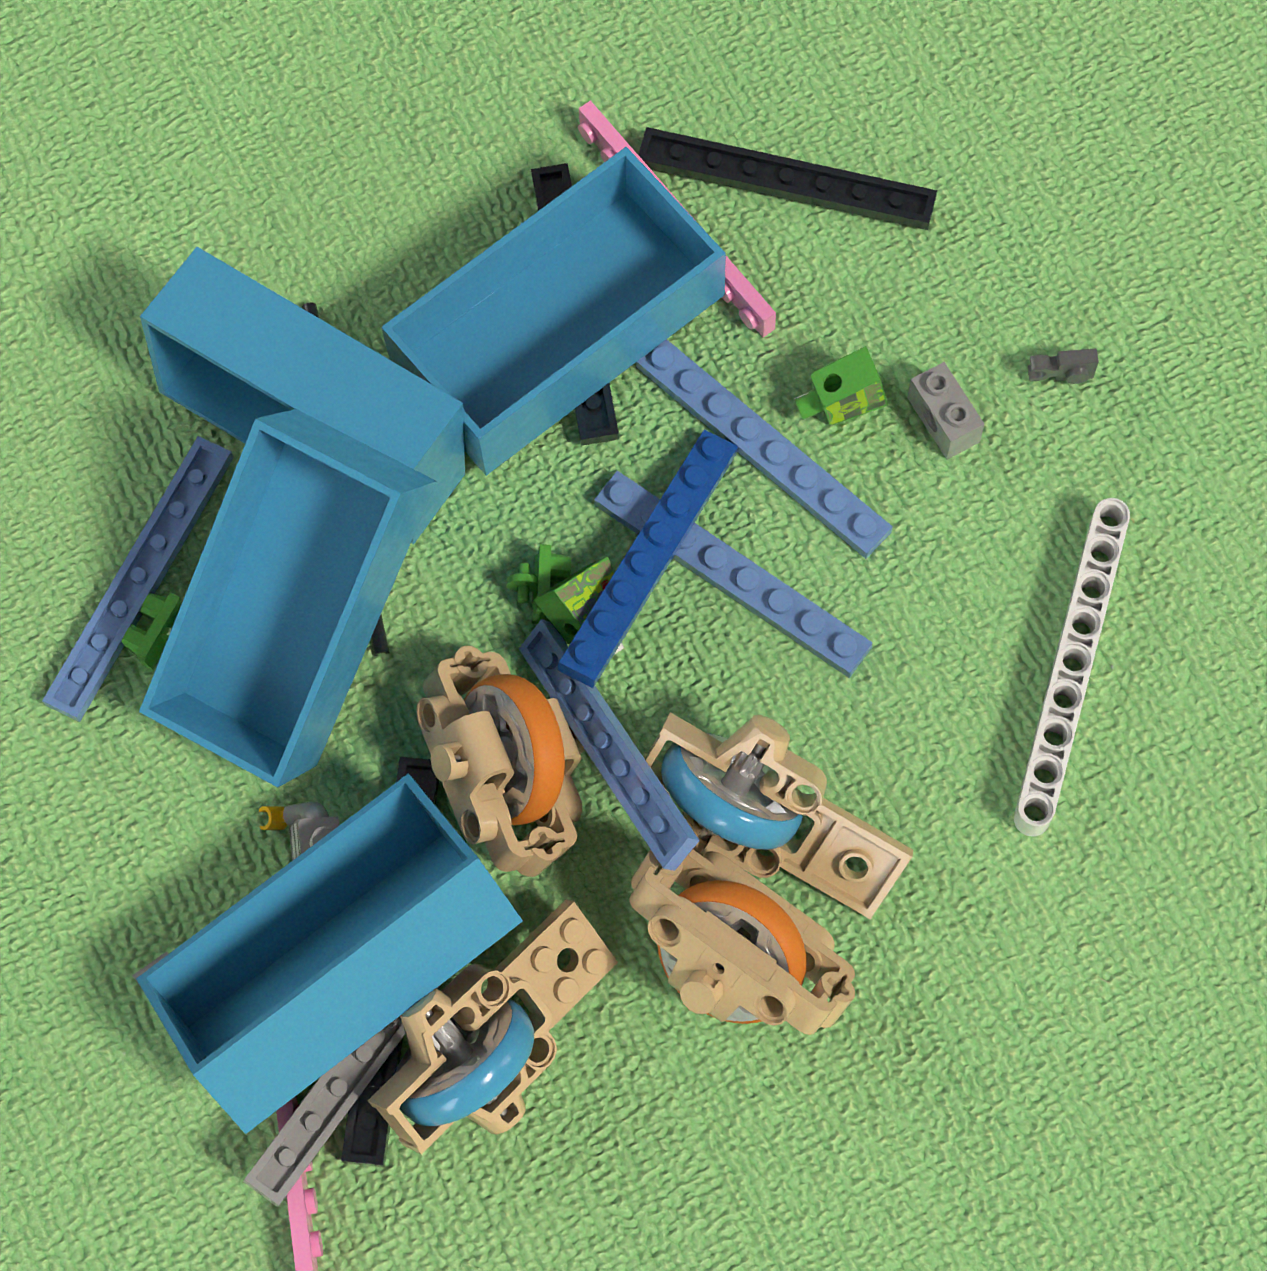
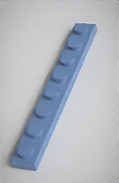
[636,339,893,559]
[42,436,234,722]
[594,471,873,678]
[519,619,700,871]

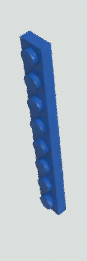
[557,429,738,688]

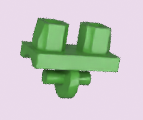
[507,544,571,624]
[122,592,182,670]

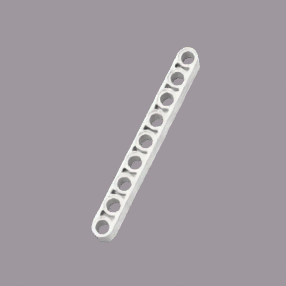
[1014,498,1130,837]

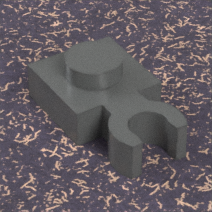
[1027,348,1099,384]

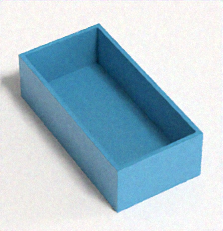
[381,147,726,476]
[140,247,465,545]
[139,409,437,787]
[136,773,523,1134]

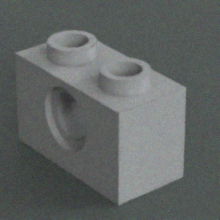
[907,362,984,460]

